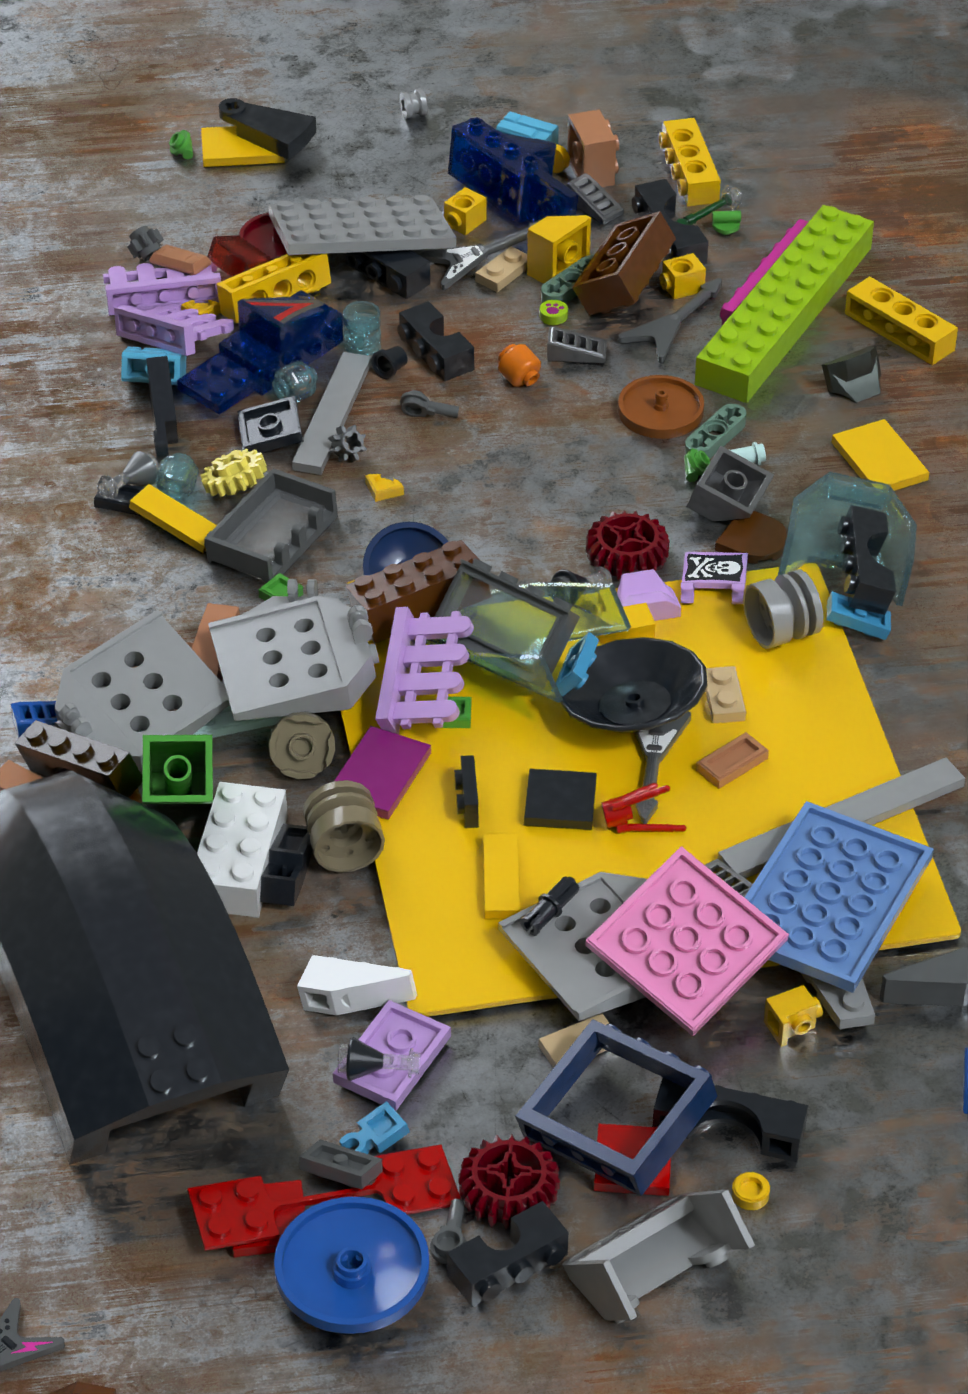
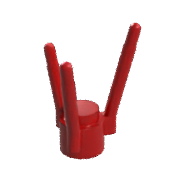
[601,782,687,834]

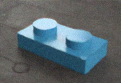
[826,591,891,640]
[553,632,599,696]

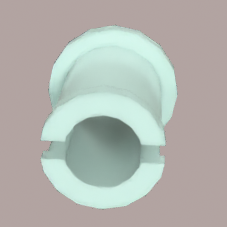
[729,442,766,466]

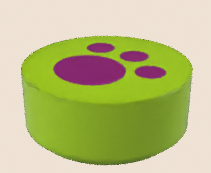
[539,300,568,326]

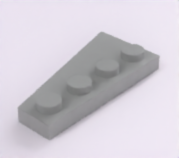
[800,972,875,1029]

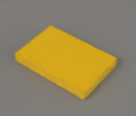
[201,126,285,167]
[831,419,930,497]

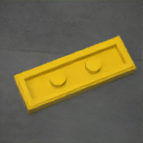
[129,484,217,553]
[483,833,520,919]

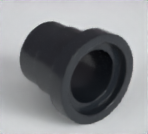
[371,346,408,379]

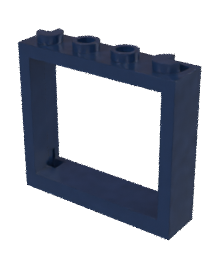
[515,1019,718,1196]

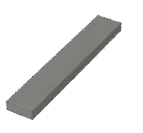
[292,352,371,475]

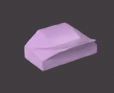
[616,569,681,621]

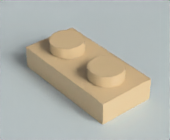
[475,246,527,292]
[705,666,746,723]

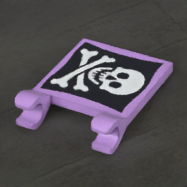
[681,552,748,604]

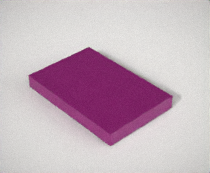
[334,726,431,820]

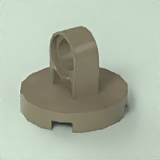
[268,712,335,779]

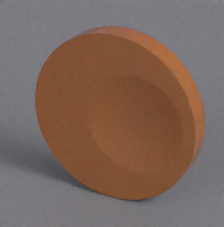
[618,375,704,439]

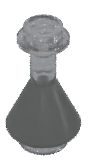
[97,451,160,499]

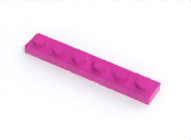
[720,219,808,325]

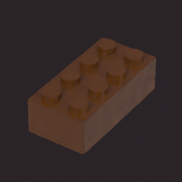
[572,211,676,315]
[345,540,492,644]

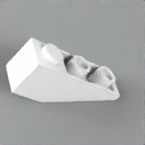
[297,955,417,1015]

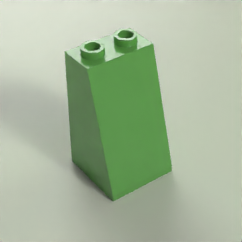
[142,735,213,804]

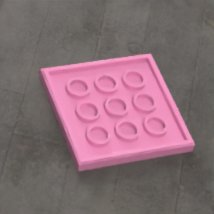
[585,846,789,1036]

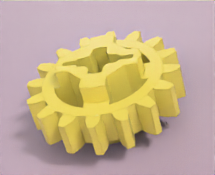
[200,449,267,497]

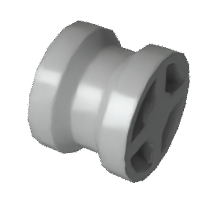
[399,89,428,119]

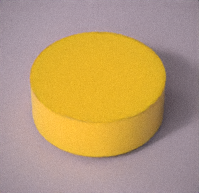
[542,144,570,173]
[732,1172,770,1210]

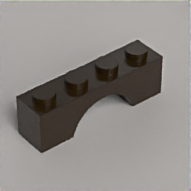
[15,720,143,798]

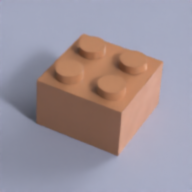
[567,109,619,187]

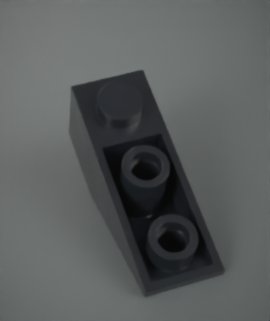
[346,250,430,299]

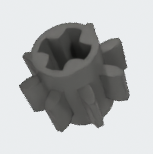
[127,226,164,261]
[328,425,367,462]

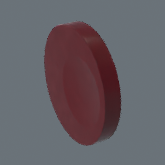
[239,212,287,266]

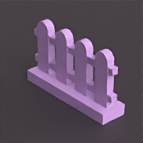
[103,262,221,315]
[114,304,234,356]
[375,607,474,735]

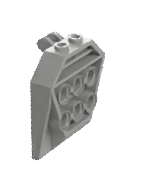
[208,596,379,721]
[55,610,230,774]
[498,872,647,1021]

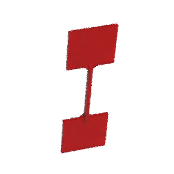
[187,1144,461,1251]

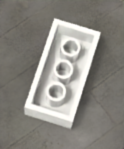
[197,782,288,918]

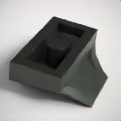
[821,346,881,403]

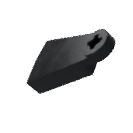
[219,98,316,160]
[146,356,178,461]

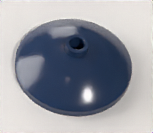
[362,522,449,576]

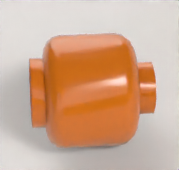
[498,344,541,387]

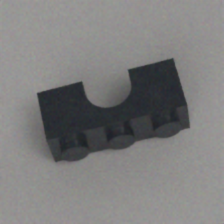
[397,301,475,382]
[447,1201,569,1307]

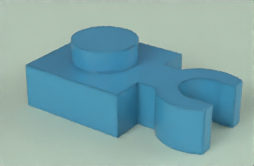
[339,1101,410,1154]

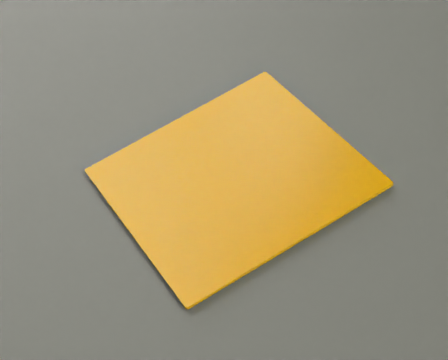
[340,563,961,1017]

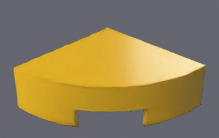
[181,300,221,315]
[365,474,404,502]

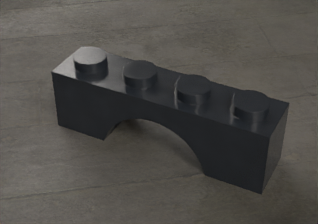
[631,179,709,265]
[837,505,896,615]
[652,1077,808,1162]

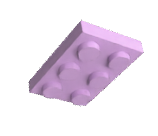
[333,1000,451,1111]

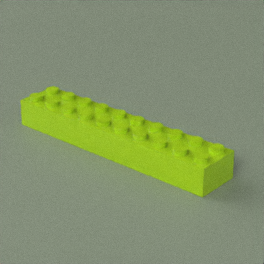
[694,205,874,403]

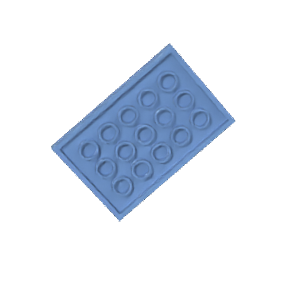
[744,801,934,993]

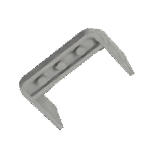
[562,1189,755,1324]

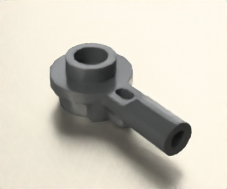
[400,390,459,418]
[430,1199,467,1264]

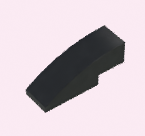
[260,823,313,906]

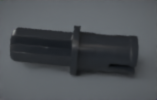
[520,876,580,936]

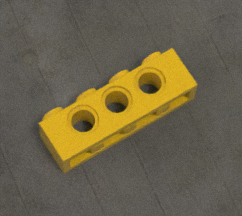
[658,118,721,207]
[216,254,331,324]
[845,276,958,366]

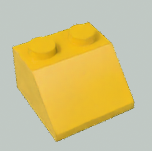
[527,215,591,284]

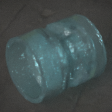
[343,301,381,356]

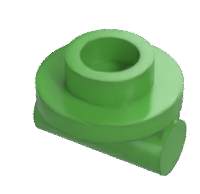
[169,130,193,159]
[712,211,741,235]
[684,448,710,482]

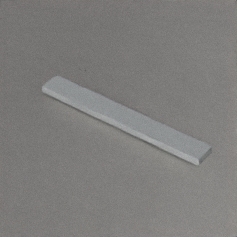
[718,757,965,879]

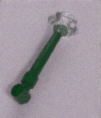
[676,184,742,225]

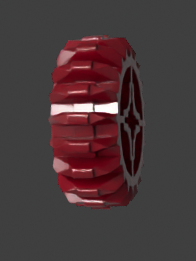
[585,510,670,581]
[458,1134,560,1230]

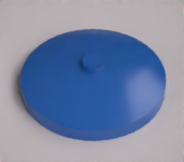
[274,1197,429,1334]

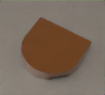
[715,511,788,564]

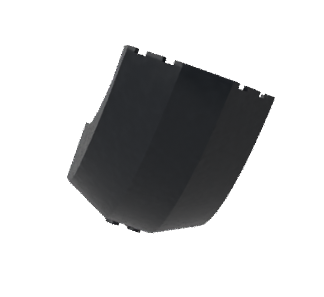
[0,770,289,1165]

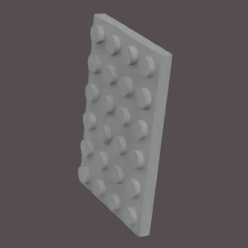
[269,195,456,255]

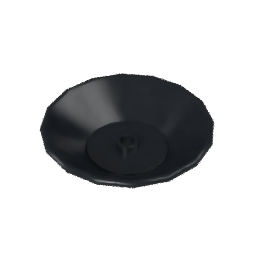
[558,637,708,733]

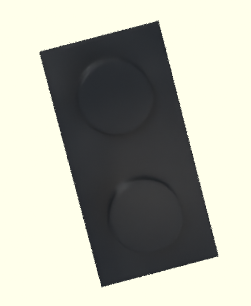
[454,755,479,828]

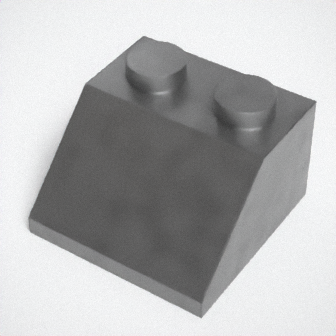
[686,445,774,522]

